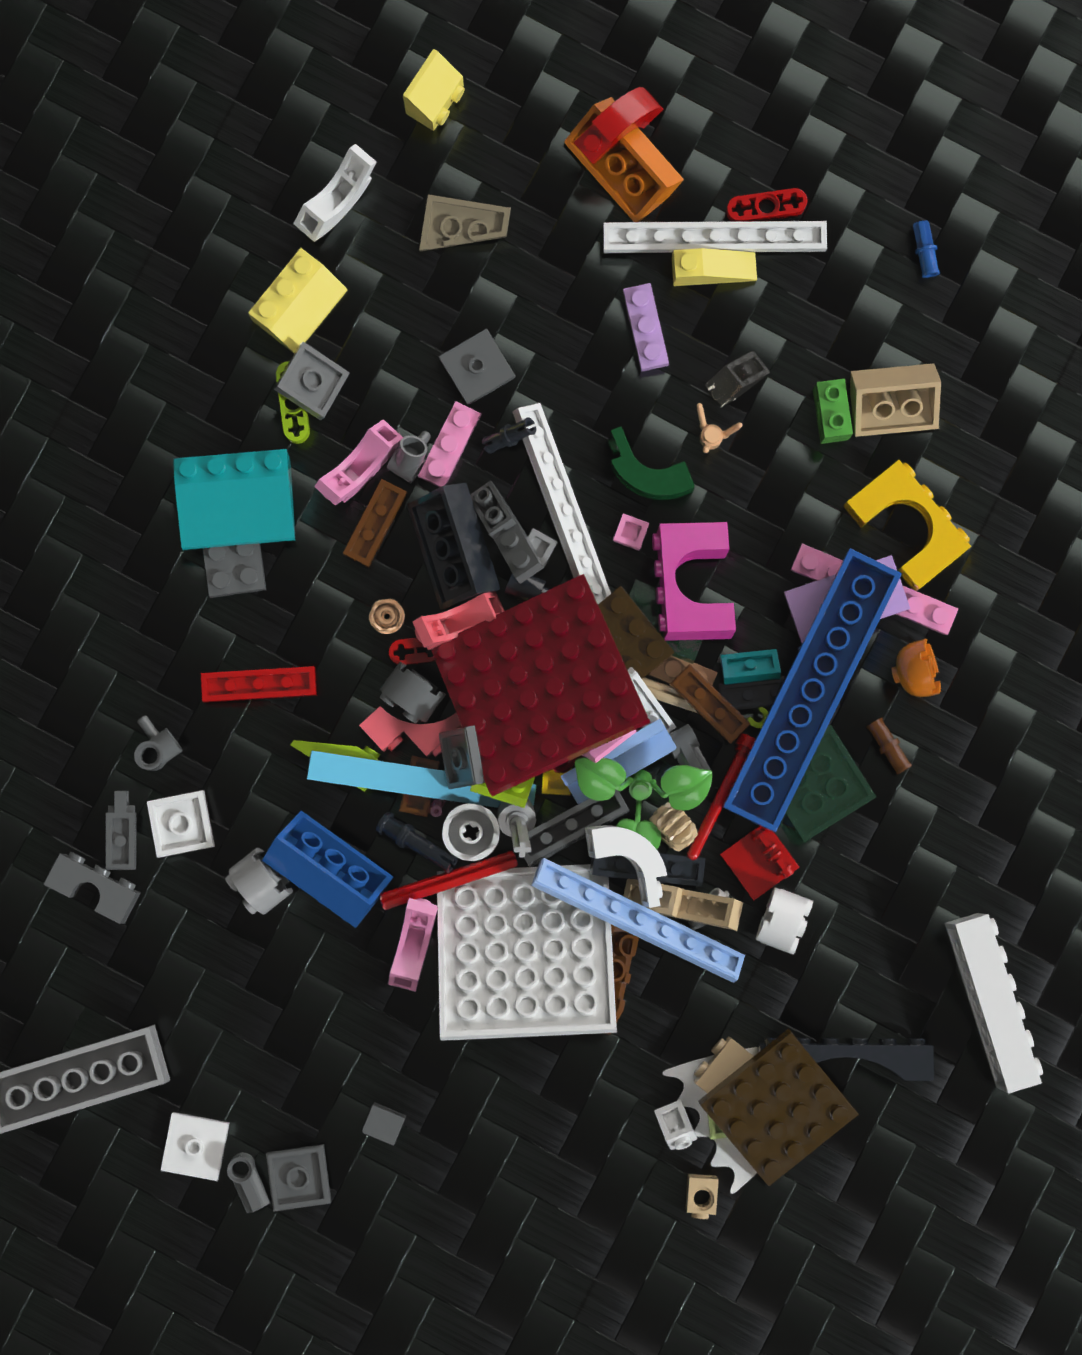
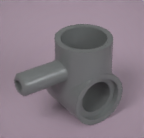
[387,431,431,484]
[134,716,183,771]

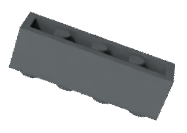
[524,789,630,867]

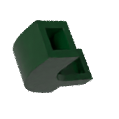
[607,426,695,500]

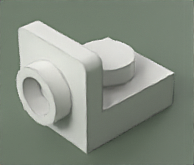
[654,1100,697,1150]

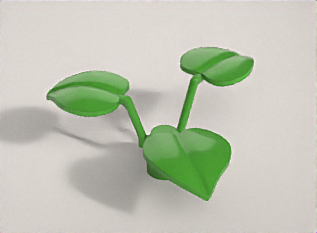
[575,757,712,850]

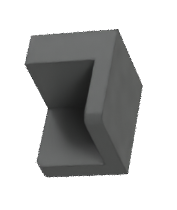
[362,1103,406,1146]

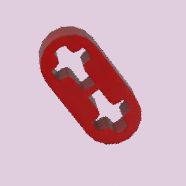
[389,638,436,666]

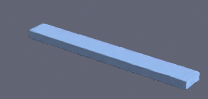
[531,858,745,983]

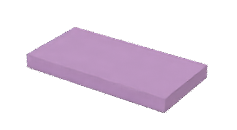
[784,555,910,644]

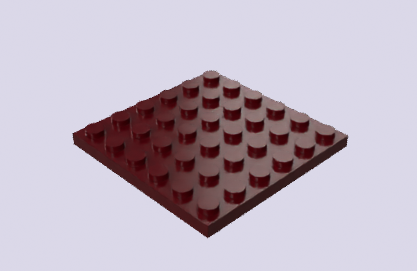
[431,574,651,797]

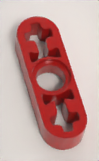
[726,188,807,222]

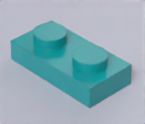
[720,649,781,685]

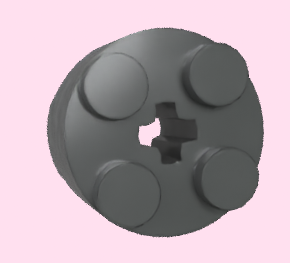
[380,662,446,724]

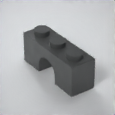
[44,851,140,924]

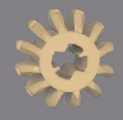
[649,802,698,851]

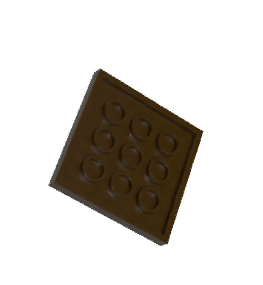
[698,1028,859,1186]

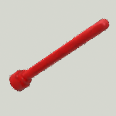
[687,733,755,860]

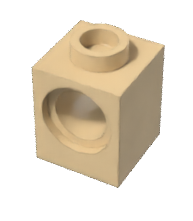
[685,1174,718,1219]

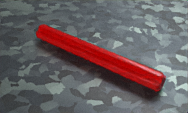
[379,851,517,910]

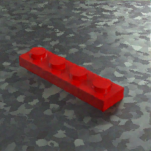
[201,666,317,702]

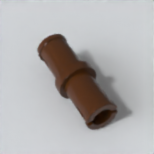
[867,717,912,775]

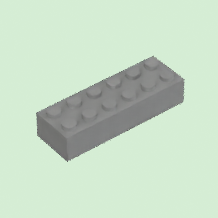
[0,1025,170,1134]

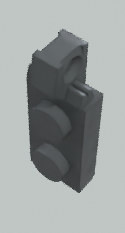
[106,791,136,870]

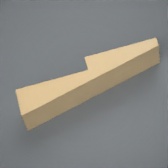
[623,879,743,931]

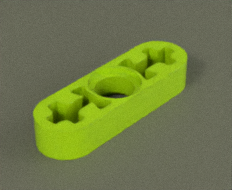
[276,361,310,444]

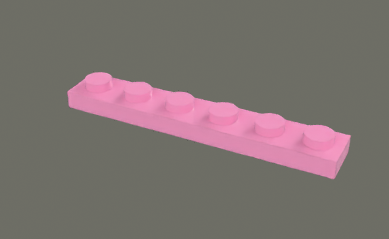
[791,544,958,635]

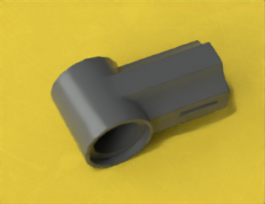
[669,724,710,770]
[227,1152,270,1213]

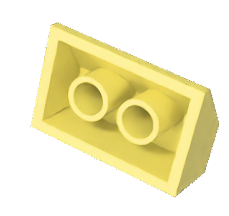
[248,248,347,353]

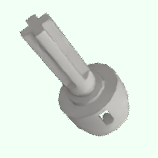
[497,799,536,857]

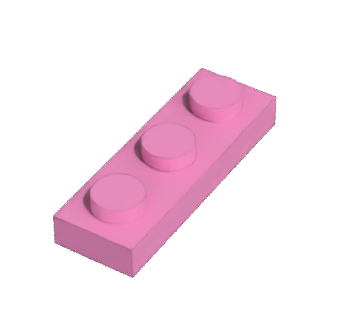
[418,401,481,488]

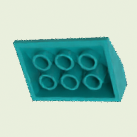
[174,449,295,550]

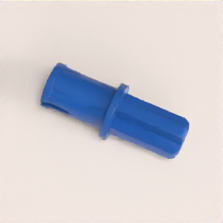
[913,221,940,278]

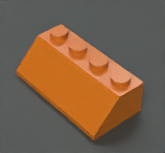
[564,97,684,222]

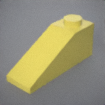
[672,248,757,286]

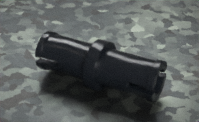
[482,417,537,454]

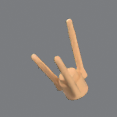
[697,403,742,453]

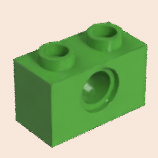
[813,379,853,444]

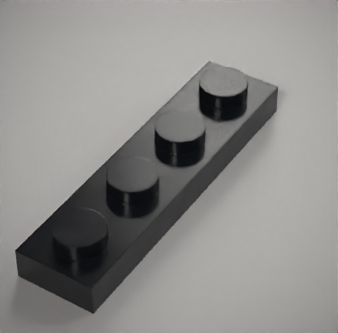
[590,853,705,887]

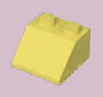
[403,49,465,131]

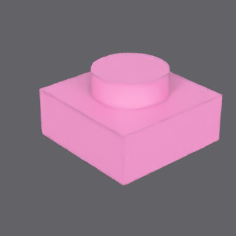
[613,514,649,551]

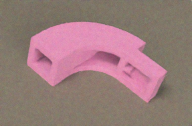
[314,420,403,505]
[388,898,438,992]

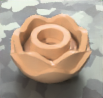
[369,599,405,634]

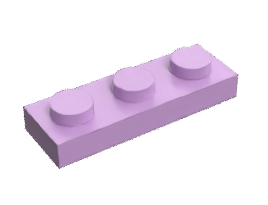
[623,283,669,372]

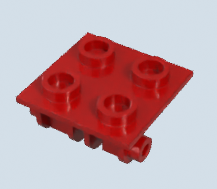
[720,826,799,901]

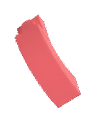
[412,592,504,650]

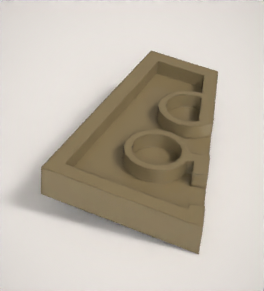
[419,195,511,251]

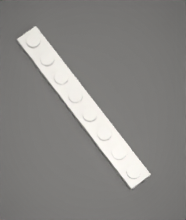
[603,221,827,253]
[513,403,611,604]

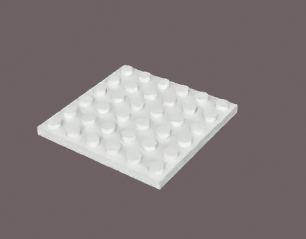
[437,864,617,1040]

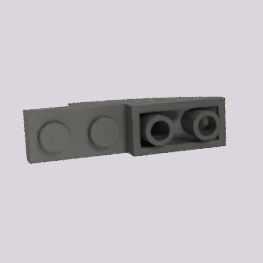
[470,480,544,584]

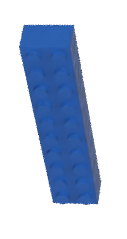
[722,548,902,832]

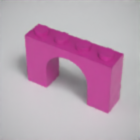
[652,522,736,641]

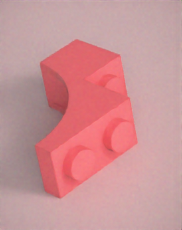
[359,706,463,757]

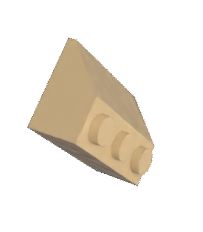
[850,364,941,437]

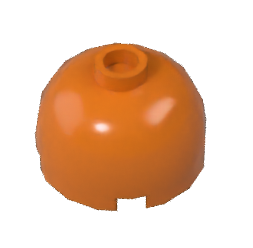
[892,639,941,697]

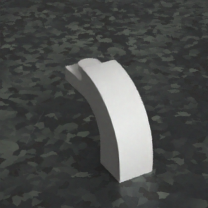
[294,144,377,242]
[585,825,667,908]

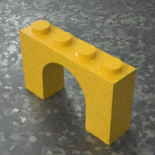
[843,460,972,591]

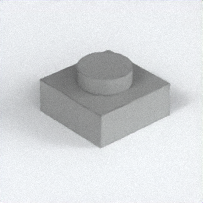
[528,528,558,567]

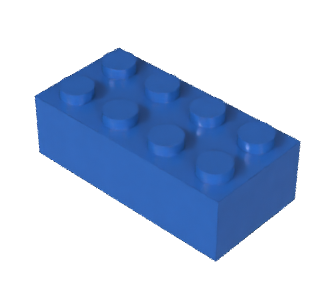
[262,811,393,928]

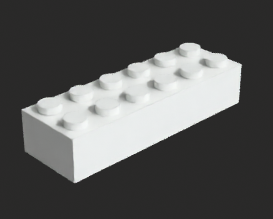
[945,913,1043,1094]

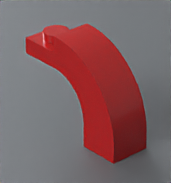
[574,87,664,164]

